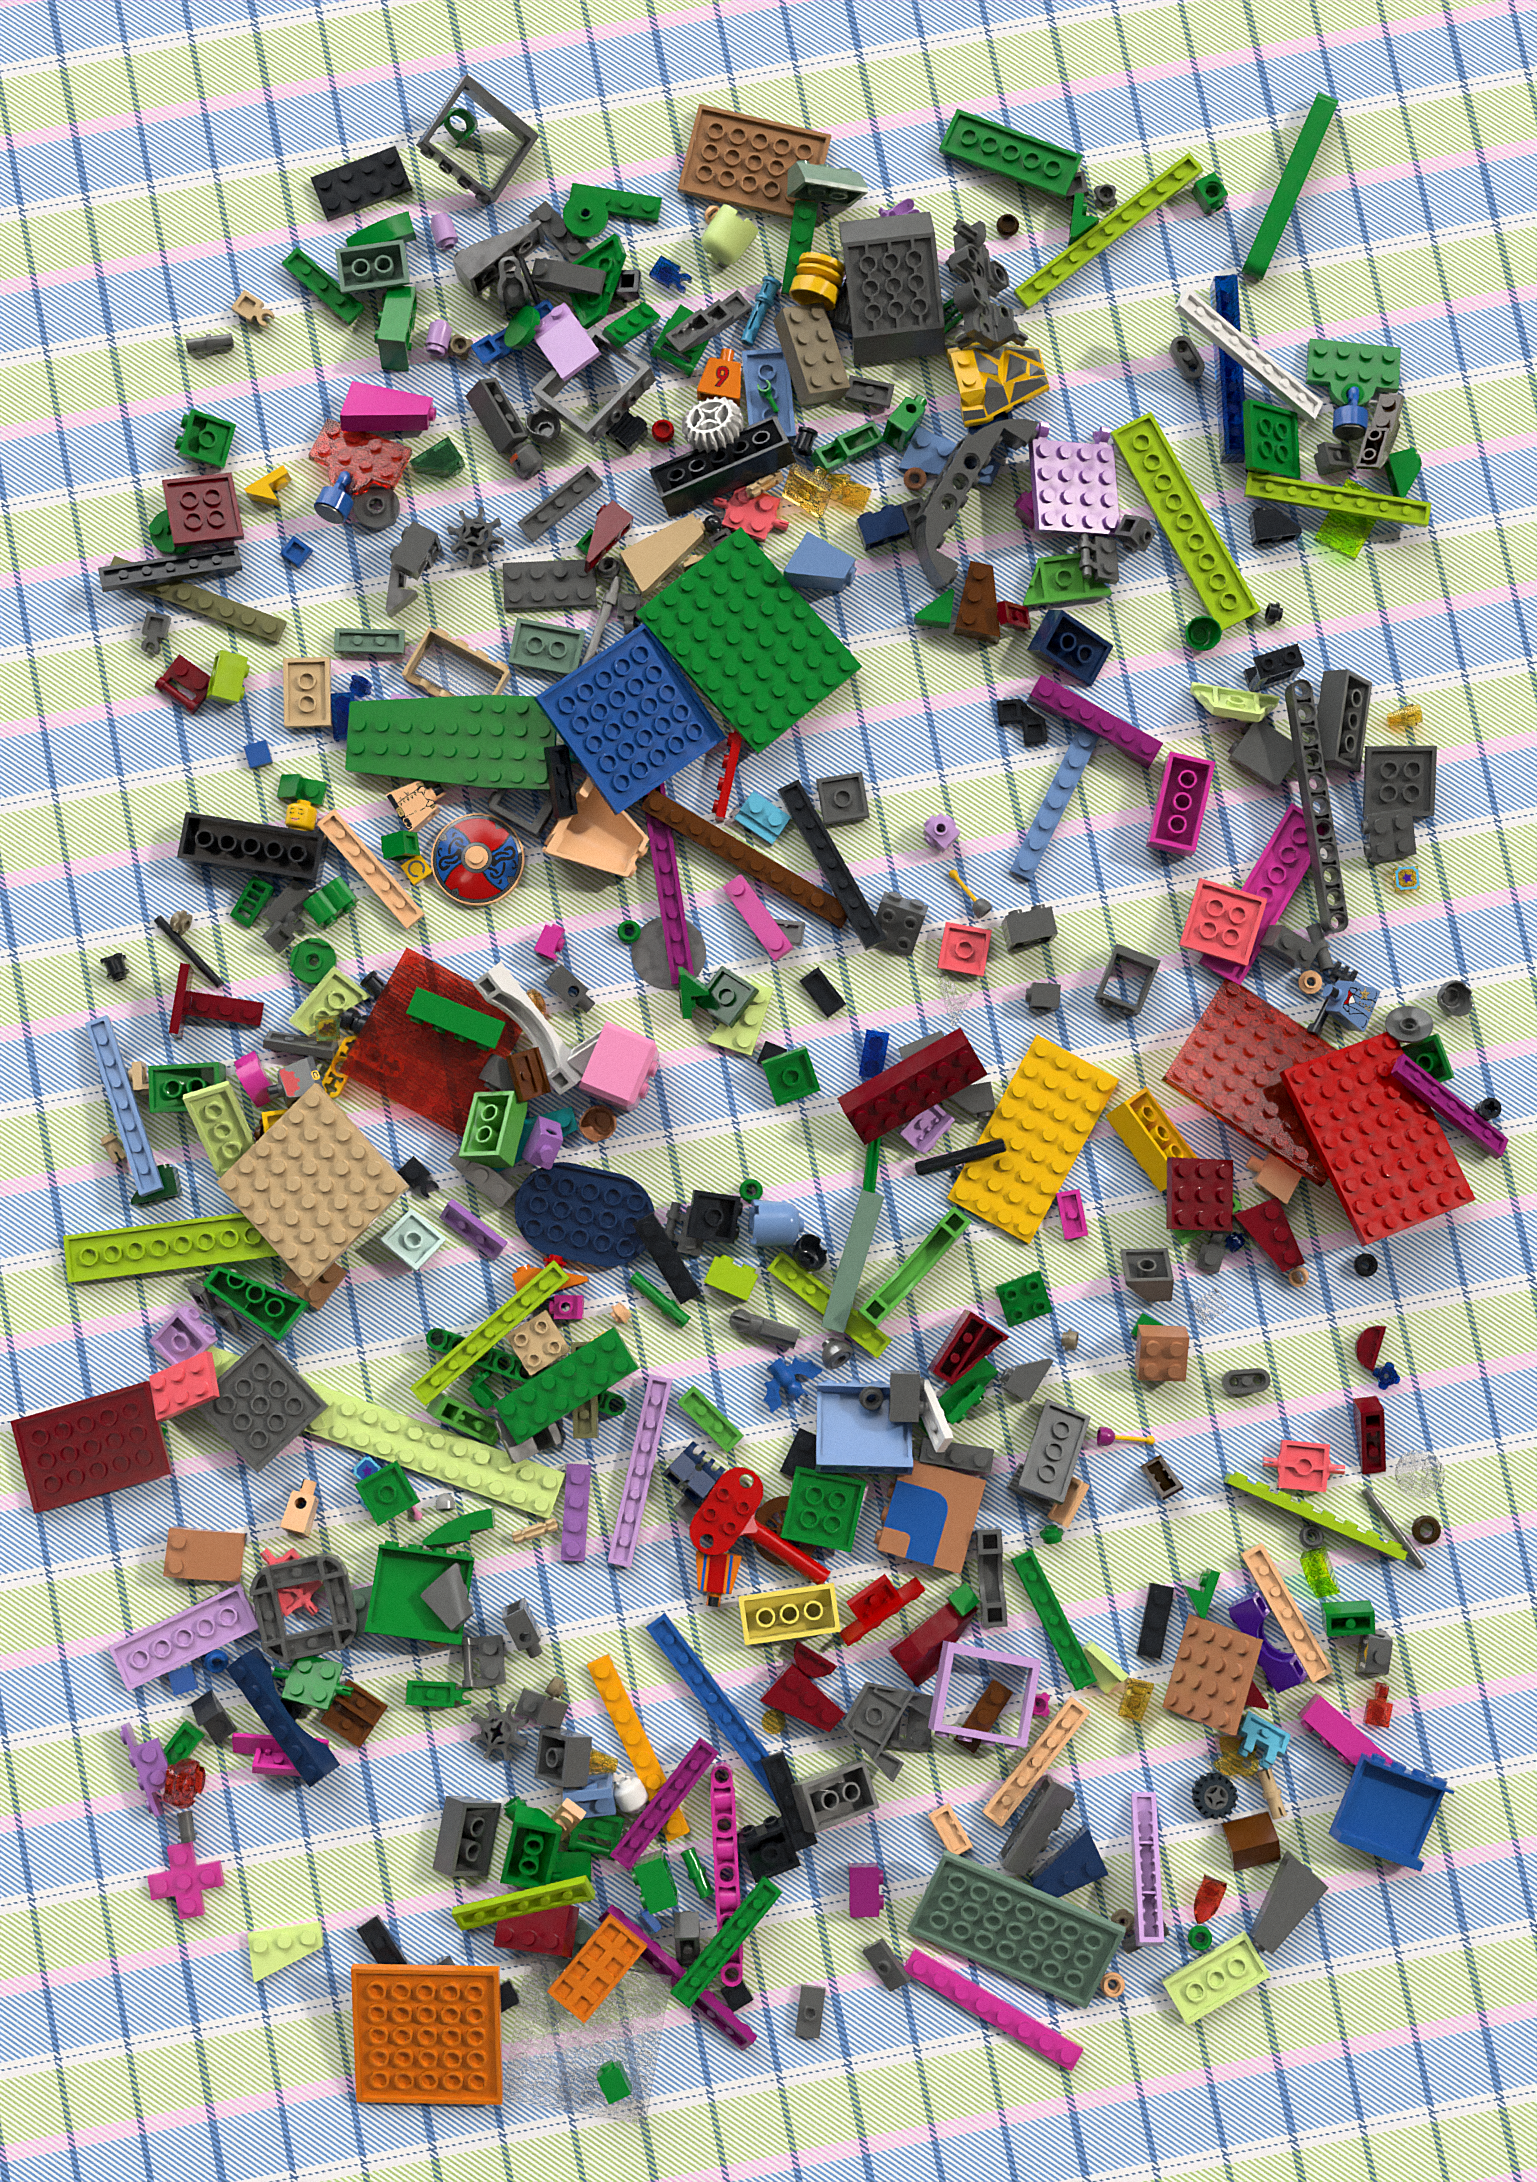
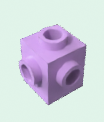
[923,813,960,853]

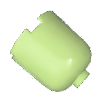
[702,204,759,265]

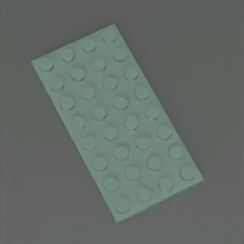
[907,1849,1126,2009]

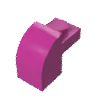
[234,1051,273,1108]

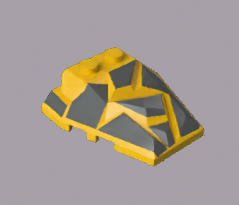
[945,342,1050,428]

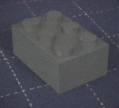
[790,1760,880,1833]

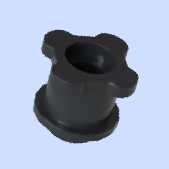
[100,953,130,982]

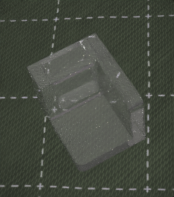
[1189,1288,1229,1324]

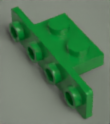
[916,1357,998,1436]

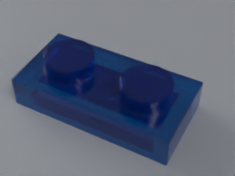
[331,692,355,741]
[858,1029,890,1078]

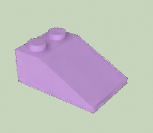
[534,302,601,382]

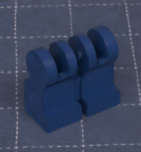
[662,1441,726,1505]

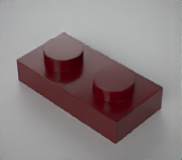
[997,600,1031,632]

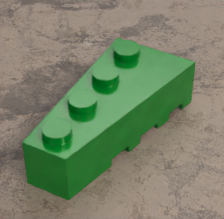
[202,1265,311,1344]

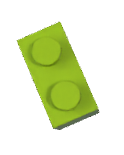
[206,650,250,705]
[704,1254,759,1301]

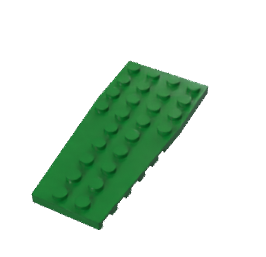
[345,695,557,791]

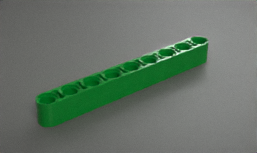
[1241,92,1339,281]
[426,1328,627,1416]

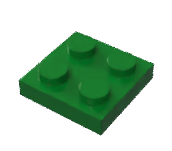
[761,1046,821,1106]
[355,1460,421,1526]

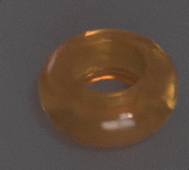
[526,989,546,1015]

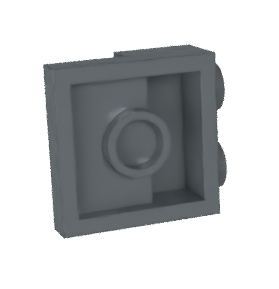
[1361,807,1417,862]

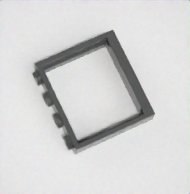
[416,74,540,205]
[531,325,656,445]

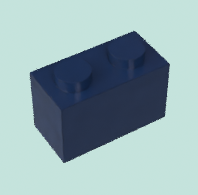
[856,504,910,551]

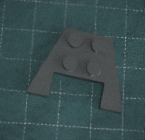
[841,1681,933,1782]

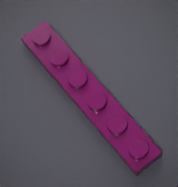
[1391,1054,1509,1159]
[610,1737,719,1870]

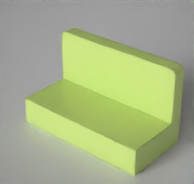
[1082,1640,1129,1694]

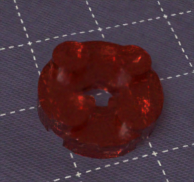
[163,1758,206,1809]

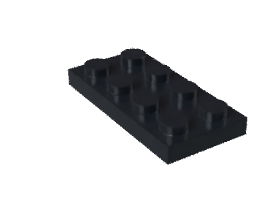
[310,146,412,222]

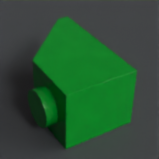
[1383,447,1422,498]

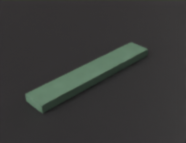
[821,1190,884,1333]

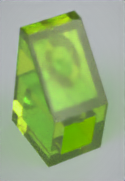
[1299,1546,1341,1599]

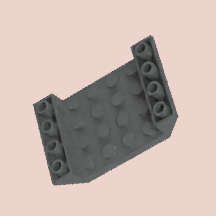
[838,211,945,364]

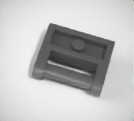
[459,1634,506,1688]
[886,1705,932,1751]

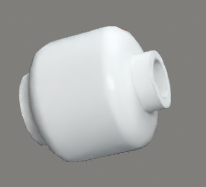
[614,1776,649,1814]

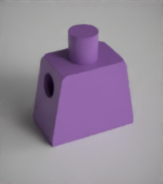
[521,1116,563,1170]

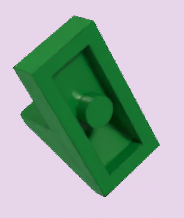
[1068,192,1100,246]
[277,774,328,806]
[678,967,709,1019]
[1182,1568,1220,1619]

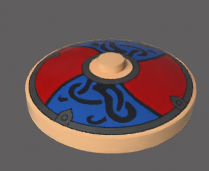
[431,813,525,907]

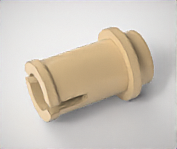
[100,1132,127,1164]

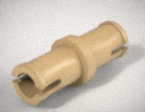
[1256,1767,1288,1820]

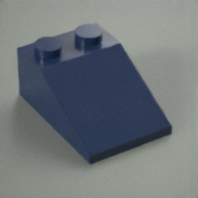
[1027,609,1113,686]

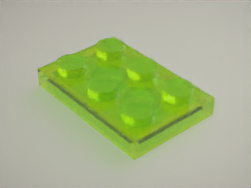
[1313,478,1377,561]

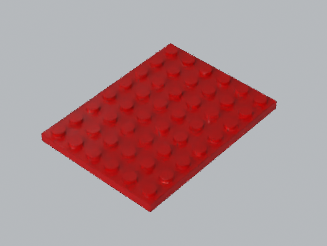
[1279,1032,1476,1247]

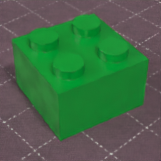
[631,1849,679,1915]

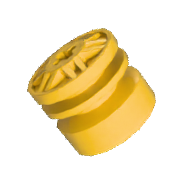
[789,252,845,311]

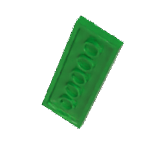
[939,109,1083,200]
[494,1327,640,1445]

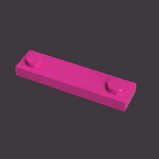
[722,874,795,962]

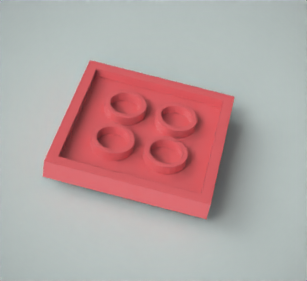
[1178,878,1267,967]

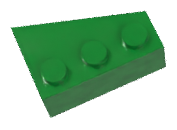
[374,286,418,372]

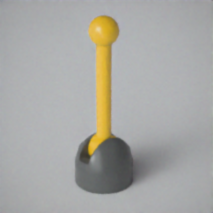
[949,870,993,919]

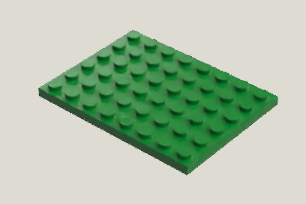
[635,527,862,756]

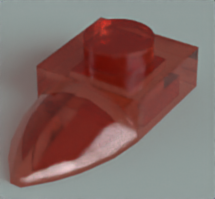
[1194,1874,1227,1924]

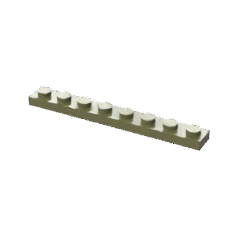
[110,555,287,644]

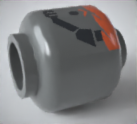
[509,443,544,479]

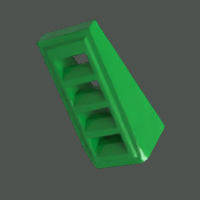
[230,875,275,928]

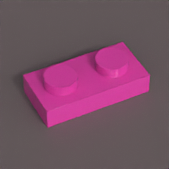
[1056,1189,1088,1240]

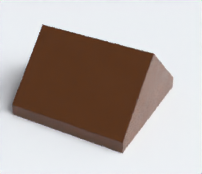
[1221,1811,1281,1872]

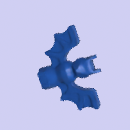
[763,1357,822,1413]

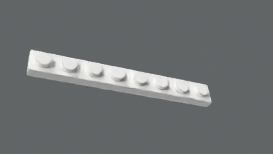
[1174,288,1323,423]

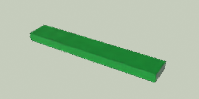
[1010,1549,1098,1691]
[670,1875,783,2009]

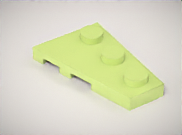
[289,966,371,1036]
[247,1920,324,1983]

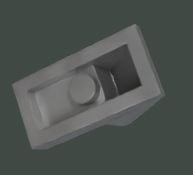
[385,565,419,617]

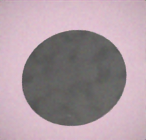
[632,917,706,990]

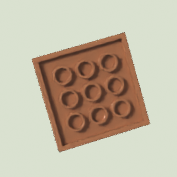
[1162,1614,1263,1736]

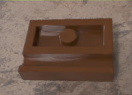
[506,1047,552,1102]

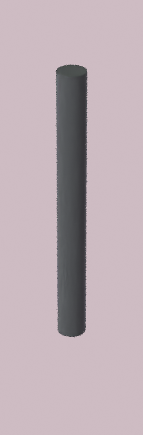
[1361,1487,1427,1570]

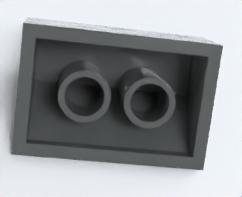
[432,1796,501,1876]

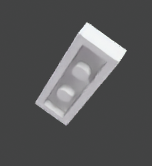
[919,1379,954,1453]

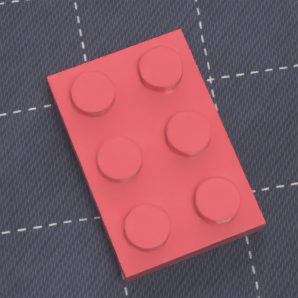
[149,1351,220,1422]

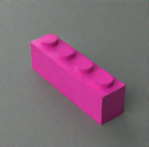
[1297,1693,1393,1767]

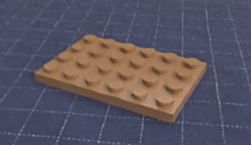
[678,104,832,219]

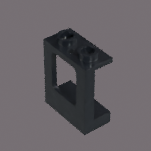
[1243,643,1305,692]

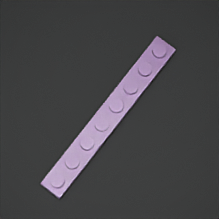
[607,1374,673,1568]

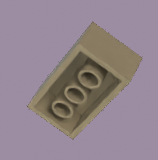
[773,302,851,406]

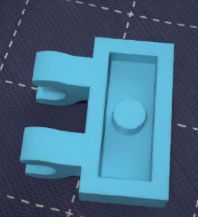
[1237,1711,1291,1770]

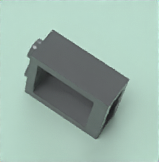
[488,789,553,839]
[1094,943,1161,1017]

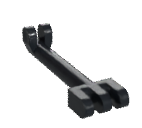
[1305,961,1358,1039]

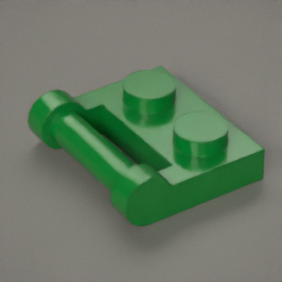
[650,319,709,377]
[568,1815,625,1861]

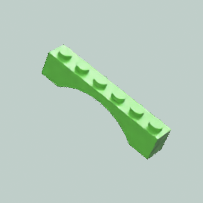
[858,1206,972,1331]

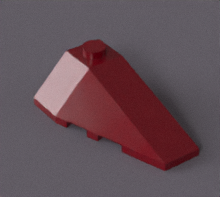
[888,1602,978,1687]

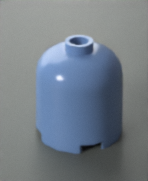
[748,1199,804,1247]

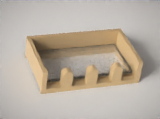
[401,626,512,697]

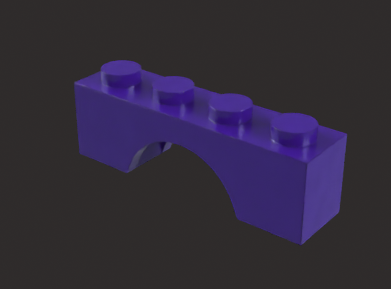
[1228,1590,1308,1694]

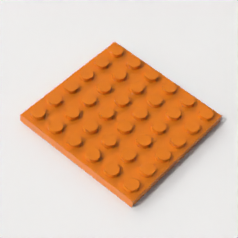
[351,1964,503,2105]

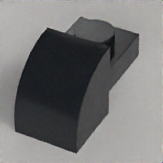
[611,270,641,303]

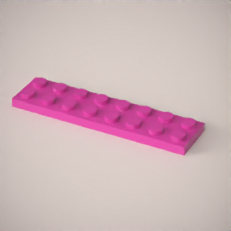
[1198,803,1324,987]

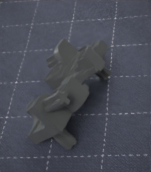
[945,219,1028,351]

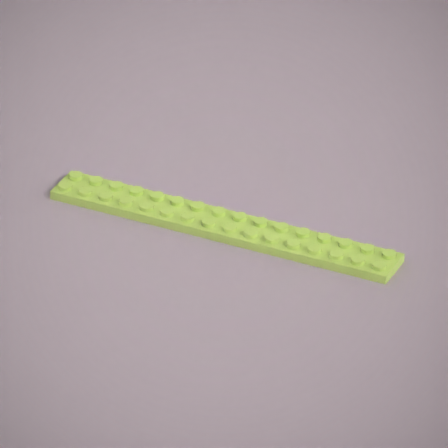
[207,1346,566,1519]

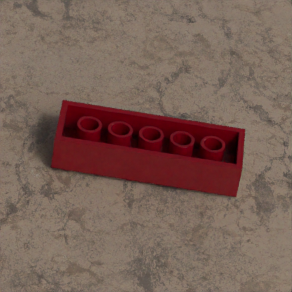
[837,1027,988,1145]

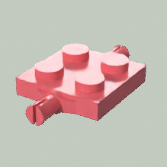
[713,486,789,543]
[1262,1439,1345,1492]
[259,1548,324,1617]

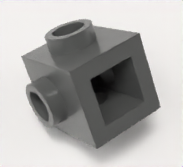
[1114,514,1156,552]

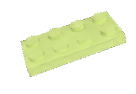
[183,1080,256,1177]
[1161,1931,1271,2026]

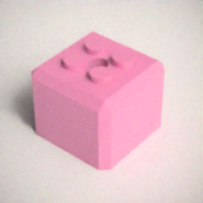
[579,1021,659,1112]

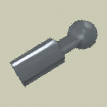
[729,1309,800,1349]

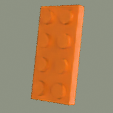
[547,1913,648,2024]

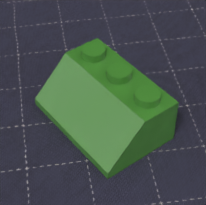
[459,1091,529,1168]

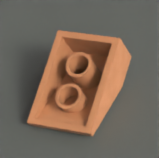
[163,1526,246,1582]

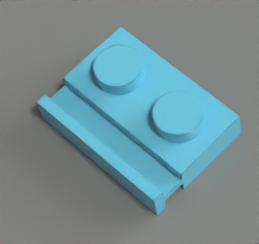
[734,791,791,846]

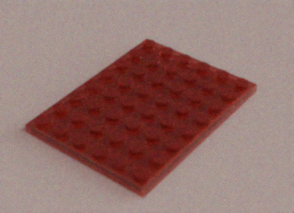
[1161,978,1338,1187]

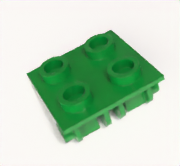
[994,1270,1053,1328]
[550,1851,591,1902]

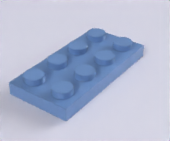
[742,348,796,439]

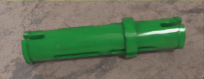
[628,1271,691,1329]

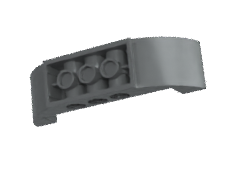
[913,419,1039,590]

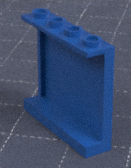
[1328,1753,1455,1872]

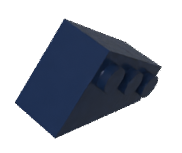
[1029,1824,1109,1898]

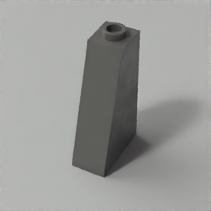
[1249,1850,1329,1955]

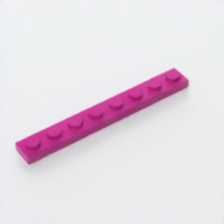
[903,1947,1084,2071]

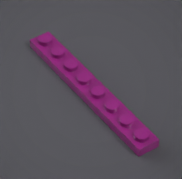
[598,1904,758,2051]

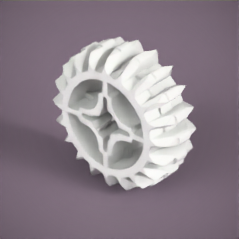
[681,396,744,453]

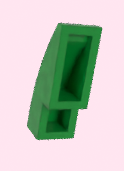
[346,211,417,247]
[810,421,885,477]
[422,1507,496,1546]

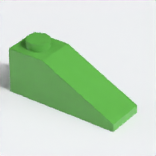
[426,1392,499,1446]

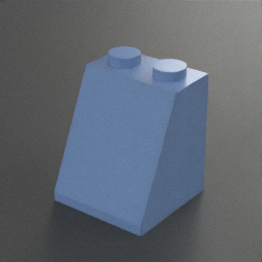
[783,531,857,592]

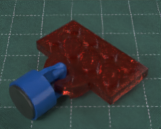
[308,418,412,524]

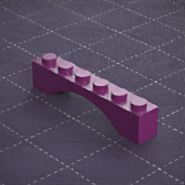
[1027,675,1163,769]

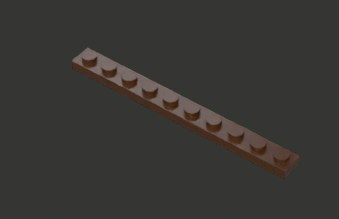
[640,789,847,929]

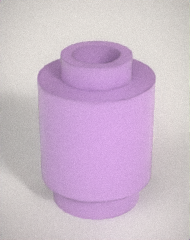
[430,213,458,250]
[425,319,452,356]

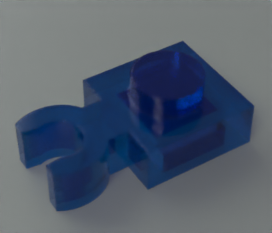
[649,255,692,294]

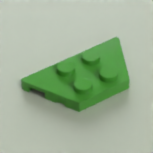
[1022,553,1112,607]

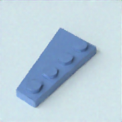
[898,427,1001,487]

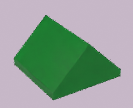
[1402,1033,1455,1083]

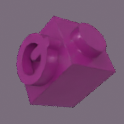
[1013,490,1035,529]

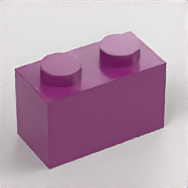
[849,1863,884,1917]

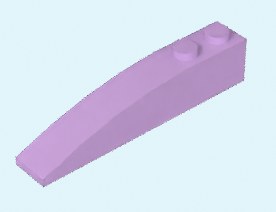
[1131,1792,1164,1947]

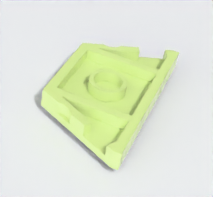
[1190,682,1280,723]

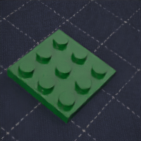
[1243,399,1301,480]
[780,1466,866,1553]

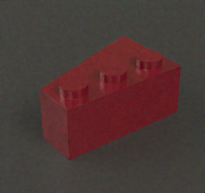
[1233,1197,1305,1273]
[927,1309,1009,1385]
[759,1661,845,1732]
[493,1905,579,1958]

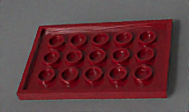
[10,1381,174,1514]

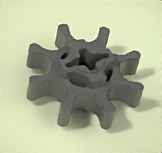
[447,507,505,565]
[470,1700,529,1761]

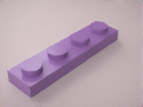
[561,1463,591,1561]

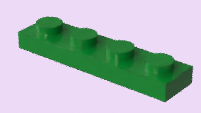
[569,183,662,223]
[781,200,818,295]
[282,247,365,326]

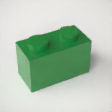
[1321,1600,1375,1637]

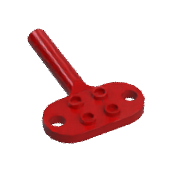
[689,1467,831,1585]

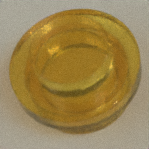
[761,1709,785,1734]

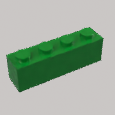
[406,987,506,1052]

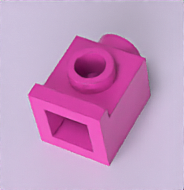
[534,924,566,963]
[549,1295,584,1319]

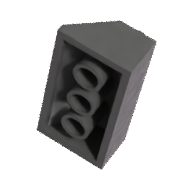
[1311,669,1372,772]
[997,1774,1076,1877]

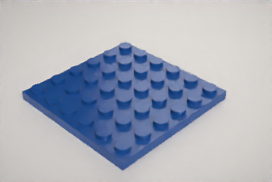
[534,623,726,816]

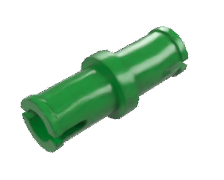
[680,1847,714,1899]

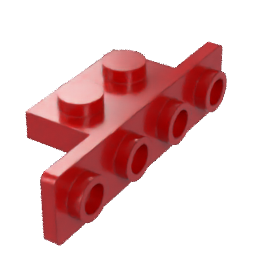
[839,1574,925,1646]

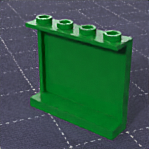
[364,1541,475,1646]

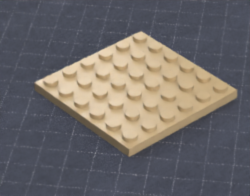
[216,1083,410,1286]

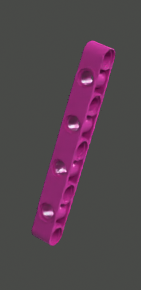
[710,1762,743,1987]

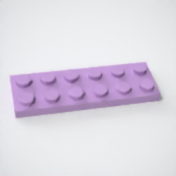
[108,1583,259,1691]

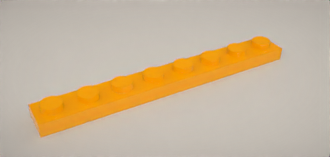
[587,1653,690,1842]

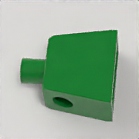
[883,395,927,453]

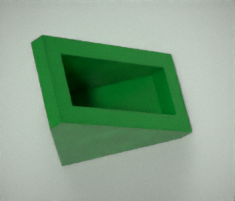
[914,588,955,629]

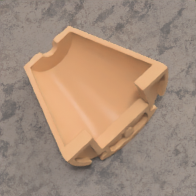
[542,776,649,878]

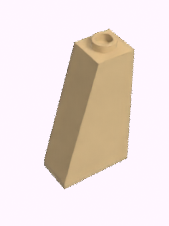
[620,513,706,598]

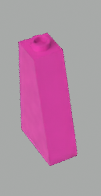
[340,381,437,432]

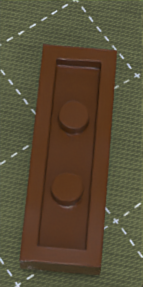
[954,1678,1013,1753]

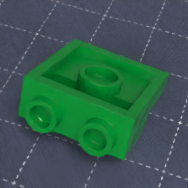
[174,409,236,470]

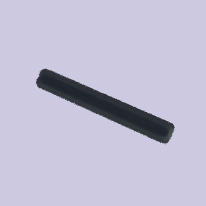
[915,1139,1006,1175]

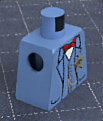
[1323,980,1381,1032]

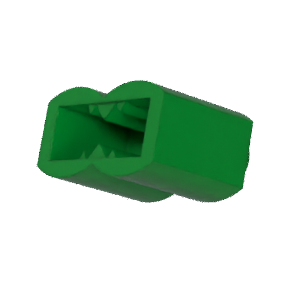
[302,876,359,928]

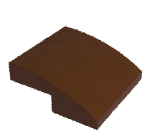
[320,1679,388,1749]

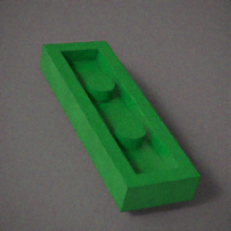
[602,302,661,349]

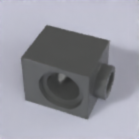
[1025,982,1061,1011]

